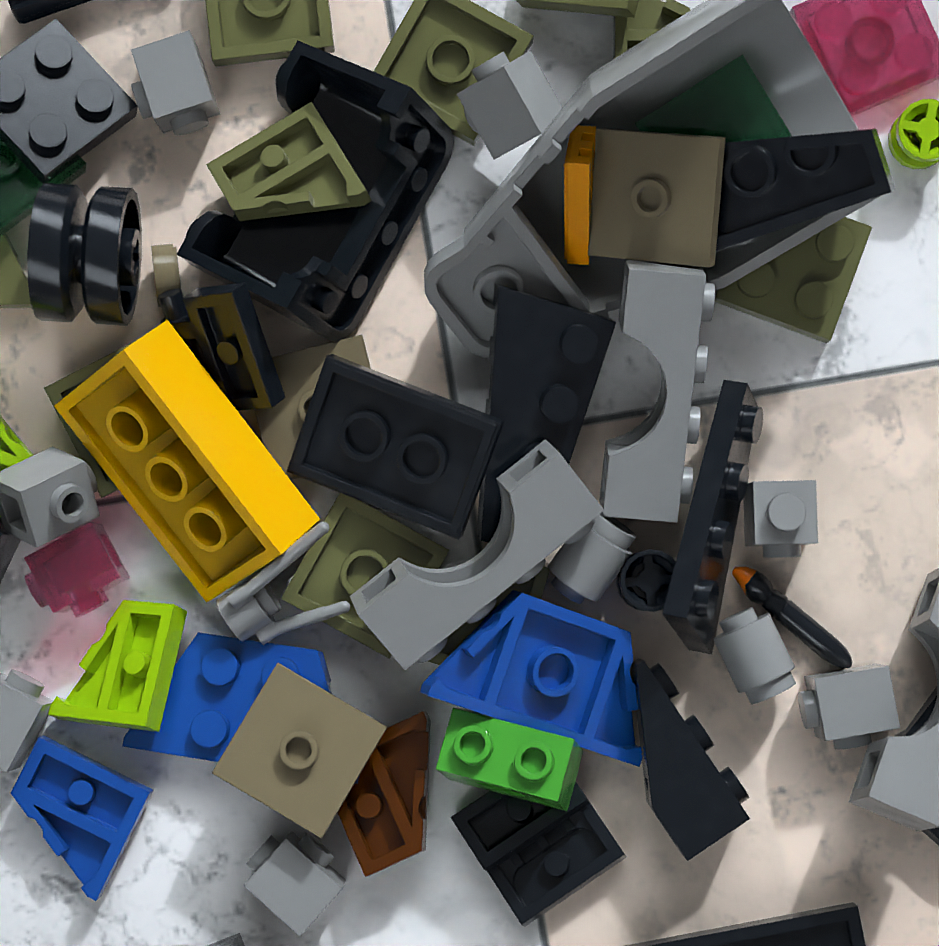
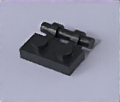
[158,282,285,411]

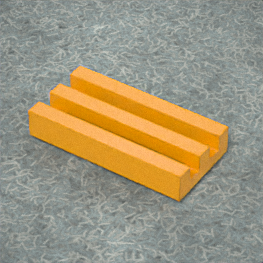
[564,125,596,265]

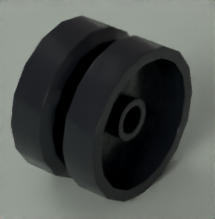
[27,183,142,326]

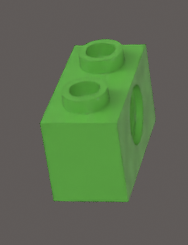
[436,708,583,811]

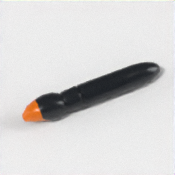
[732,566,852,669]

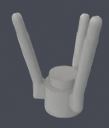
[216,522,351,645]

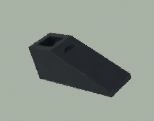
[631,658,750,861]

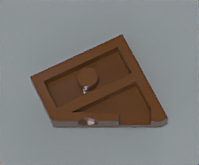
[338,711,431,877]

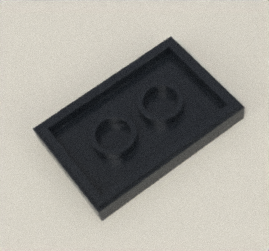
[287,354,504,540]

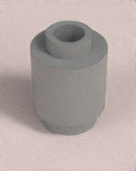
[548,513,636,604]
[713,607,796,704]

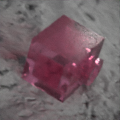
[24,522,130,618]

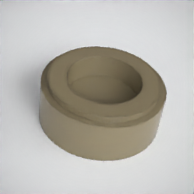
[151,244,181,307]

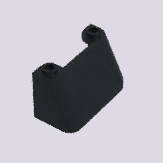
[177,40,454,342]

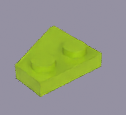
[48,600,187,732]

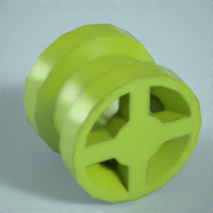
[888,99,939,169]

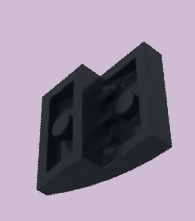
[450,781,626,927]

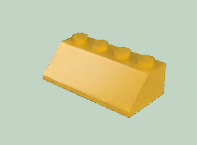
[54,320,320,603]

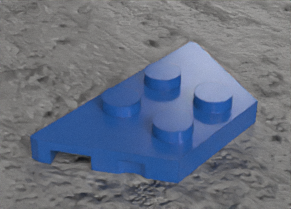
[420,590,643,767]
[122,632,359,784]

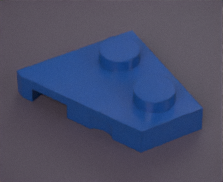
[11,735,154,901]

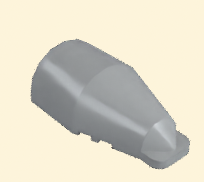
[424,0,882,358]

